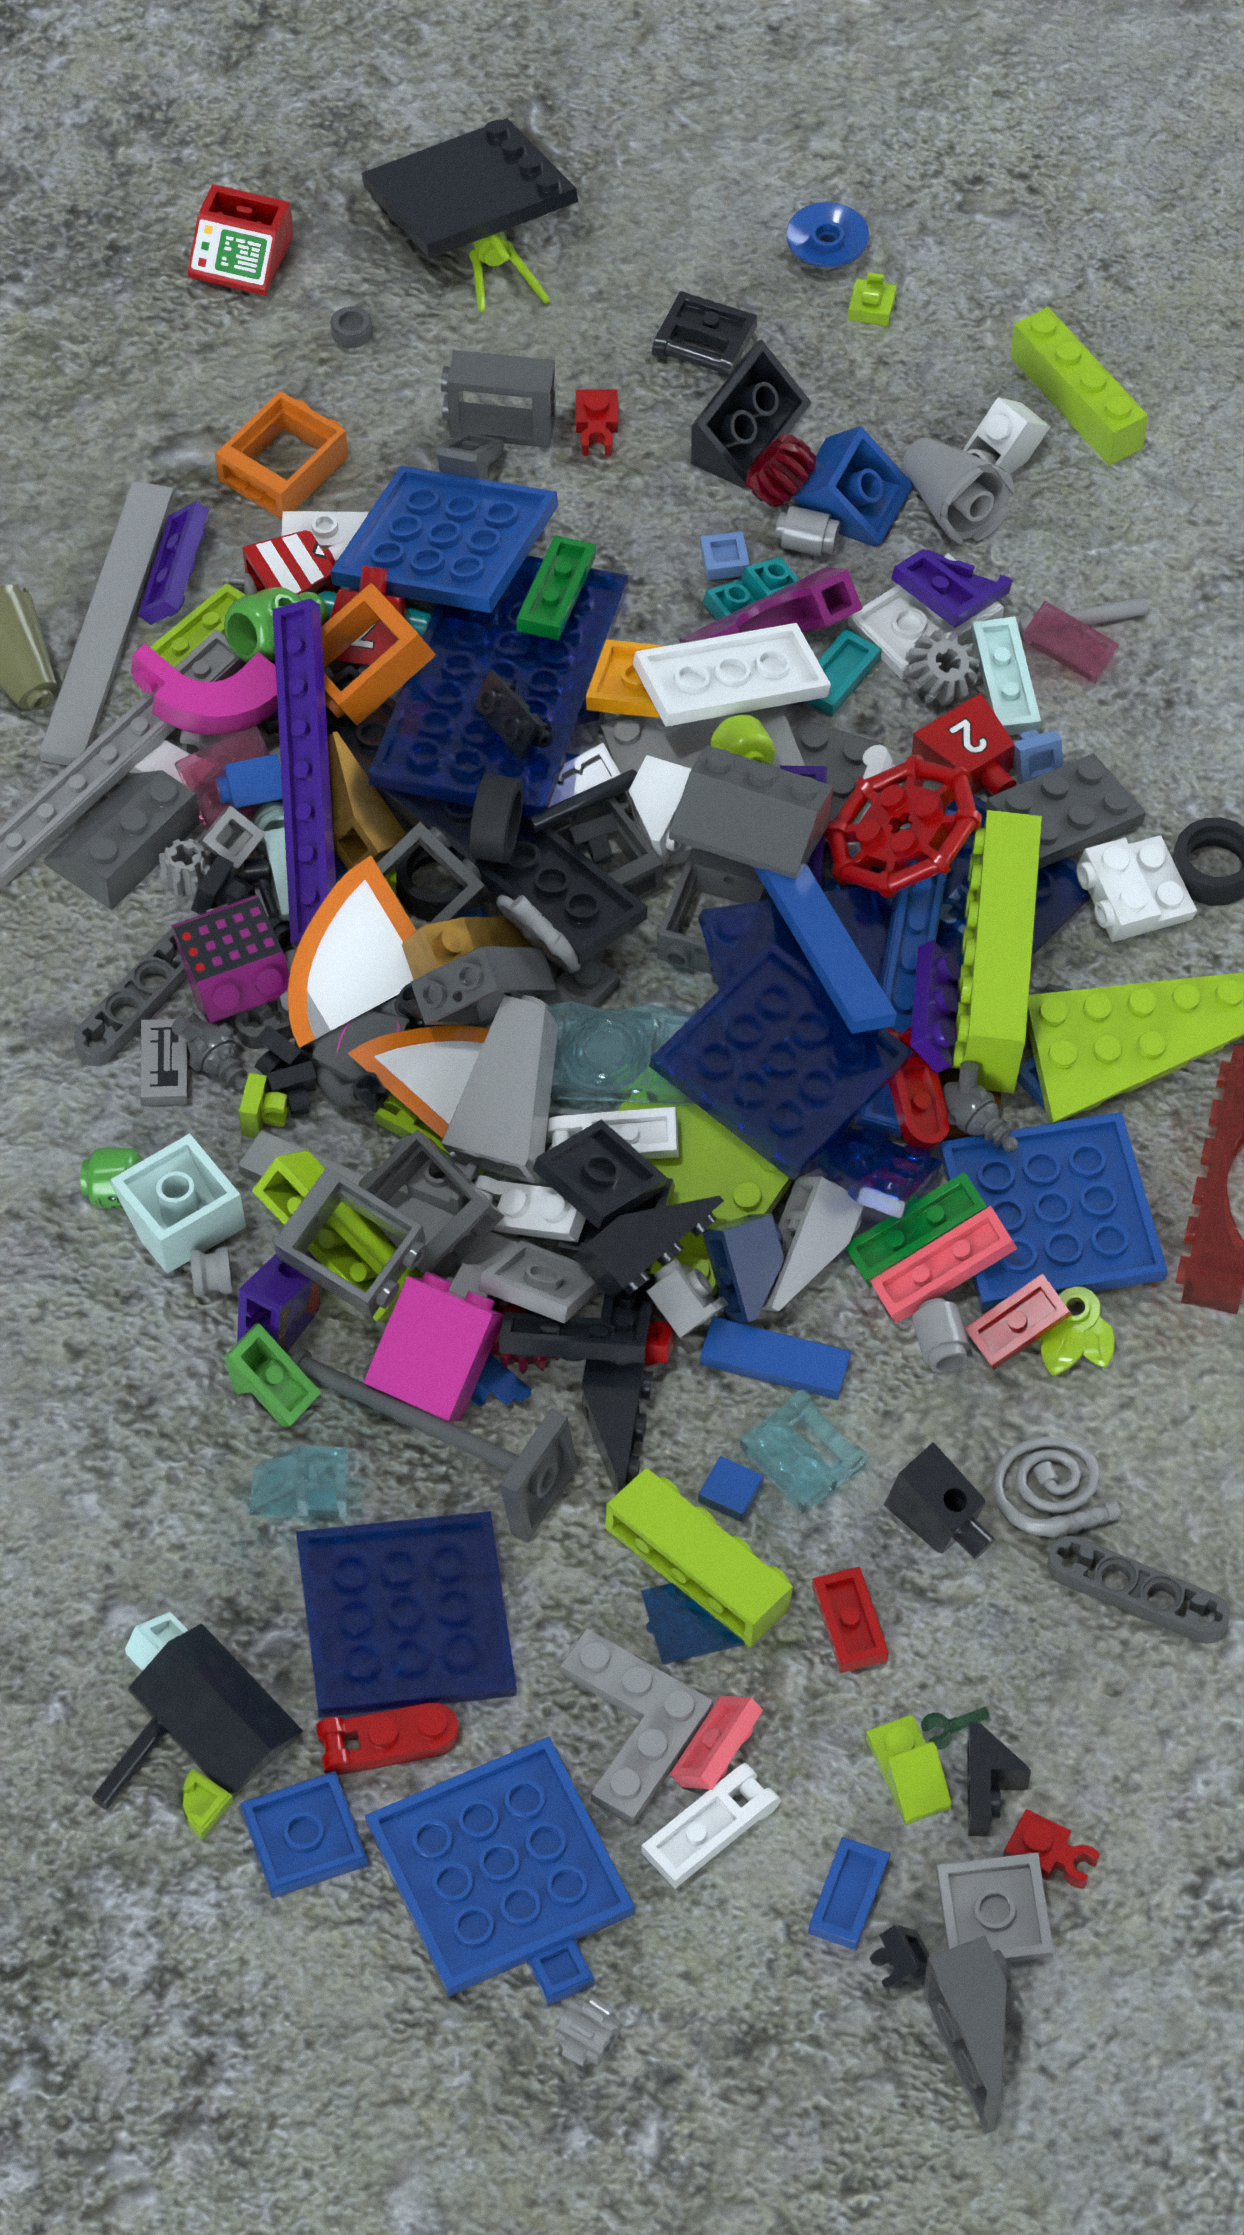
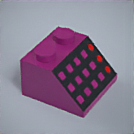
[171,895,290,1023]

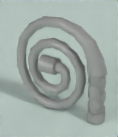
[497,895,581,973]
[991,1437,1121,1537]

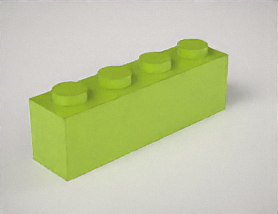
[1011,307,1148,466]
[252,1150,424,1322]
[605,1467,793,1648]

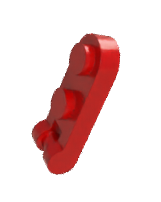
[876,1026,950,1150]
[315,1703,458,1775]

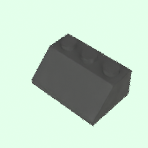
[669,745,834,879]
[44,770,200,910]

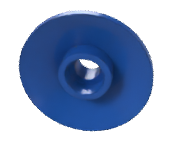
[786,202,869,268]

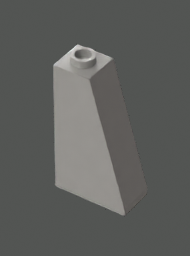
[441,995,559,1185]

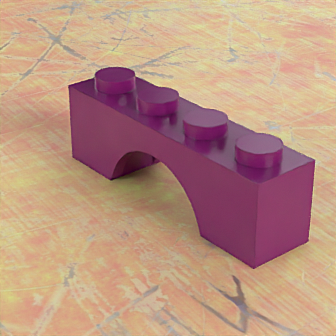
[679,567,863,643]

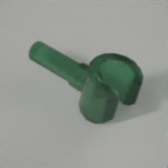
[921,1707,989,1750]

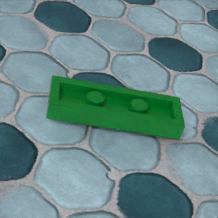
[517,535,596,640]
[845,1172,988,1288]

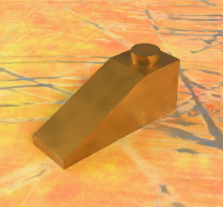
[402,917,533,980]

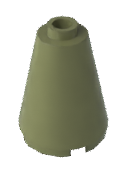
[0,584,57,710]

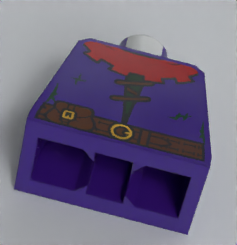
[237,1250,322,1354]

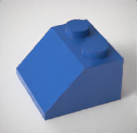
[792,426,914,547]

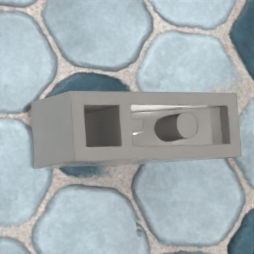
[761,1177,866,1311]

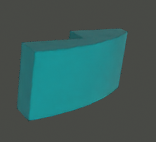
[702,556,799,620]

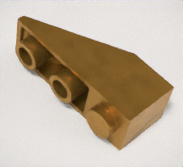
[328,731,407,871]

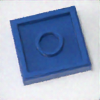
[240,1771,368,1898]

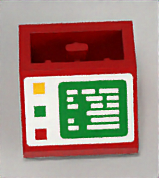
[187,184,293,296]

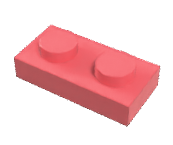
[669,1696,763,1790]

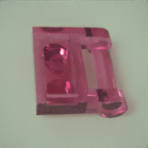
[174,726,283,831]

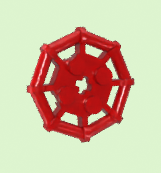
[824,755,982,898]

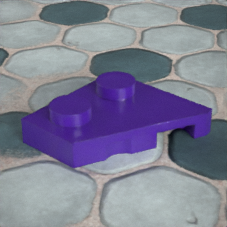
[891,549,1013,628]

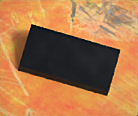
[691,339,812,488]
[128,1623,303,1796]

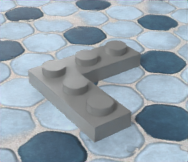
[560,1628,713,1826]

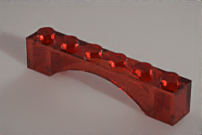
[1175,1044,1244,1314]

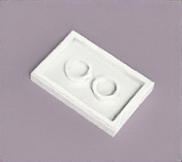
[848,553,1004,680]

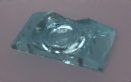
[547,1002,706,1105]

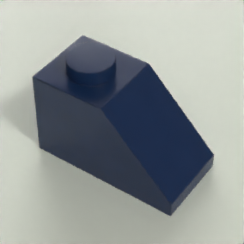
[702,1214,785,1322]

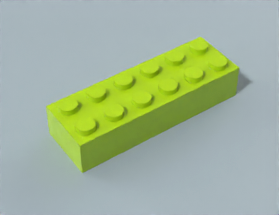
[952,810,1042,1093]

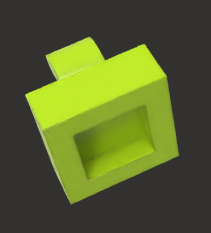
[848,272,897,327]
[238,1073,289,1138]

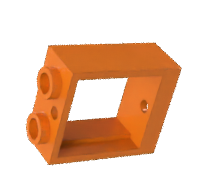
[215,391,348,520]
[321,583,436,726]

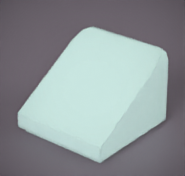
[125,1612,188,1671]

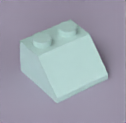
[110,1134,246,1274]

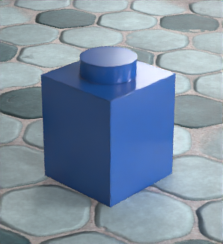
[216,753,283,811]

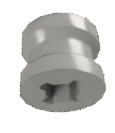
[190,1247,233,1297]

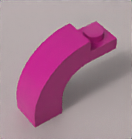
[131,643,278,735]

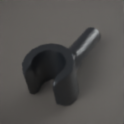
[244,859,279,918]

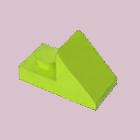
[866,1714,952,1826]

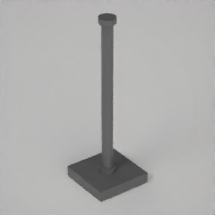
[291,1348,578,1542]

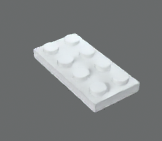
[633,623,831,727]

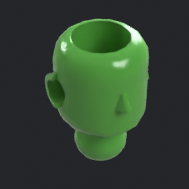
[224,587,328,663]

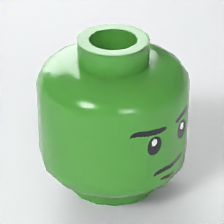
[80,1148,142,1208]

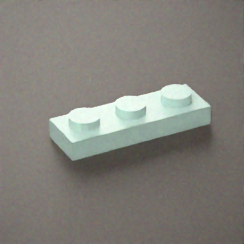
[971,617,1041,735]

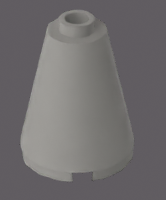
[903,437,1015,544]

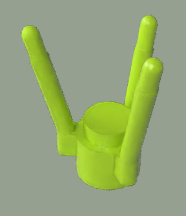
[469,231,550,313]

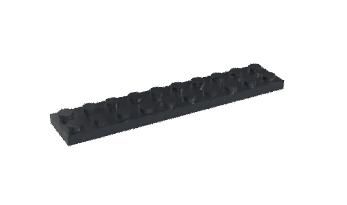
[325,665,648,964]

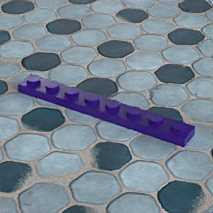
[272,598,336,947]

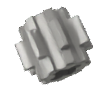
[159,838,213,897]
[554,1997,622,2066]

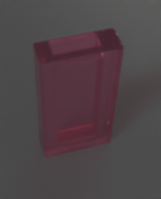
[1021,601,1120,684]

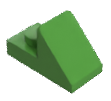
[224,1323,321,1427]

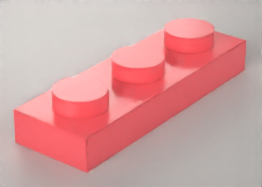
[870,1206,1018,1324]

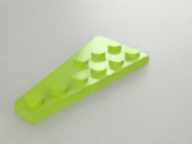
[1027,972,1244,1124]

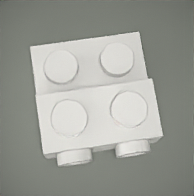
[1076,835,1197,942]

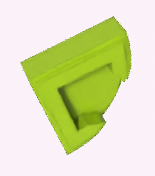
[182,1768,233,1840]

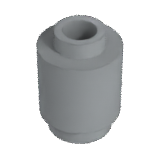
[775,506,840,556]
[912,1298,970,1373]

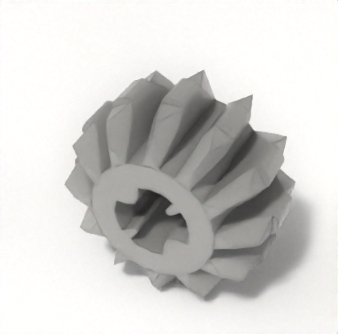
[903,629,980,707]

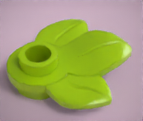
[1035,1286,1115,1376]

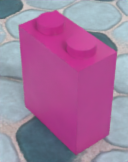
[363,1272,504,1421]

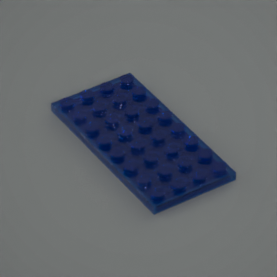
[369,555,629,817]

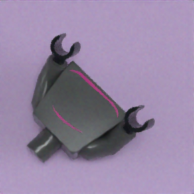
[295,983,422,1113]

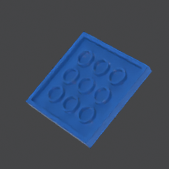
[330,465,559,613]
[939,1112,1168,1311]
[365,1736,635,1997]

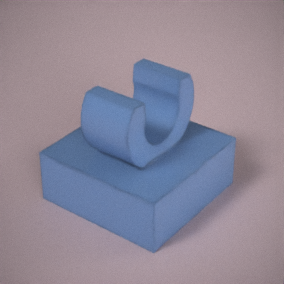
[1013,729,1063,784]

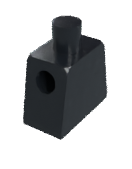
[884,1442,995,1559]

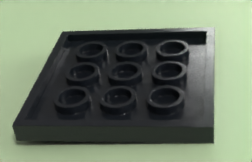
[361,118,579,259]

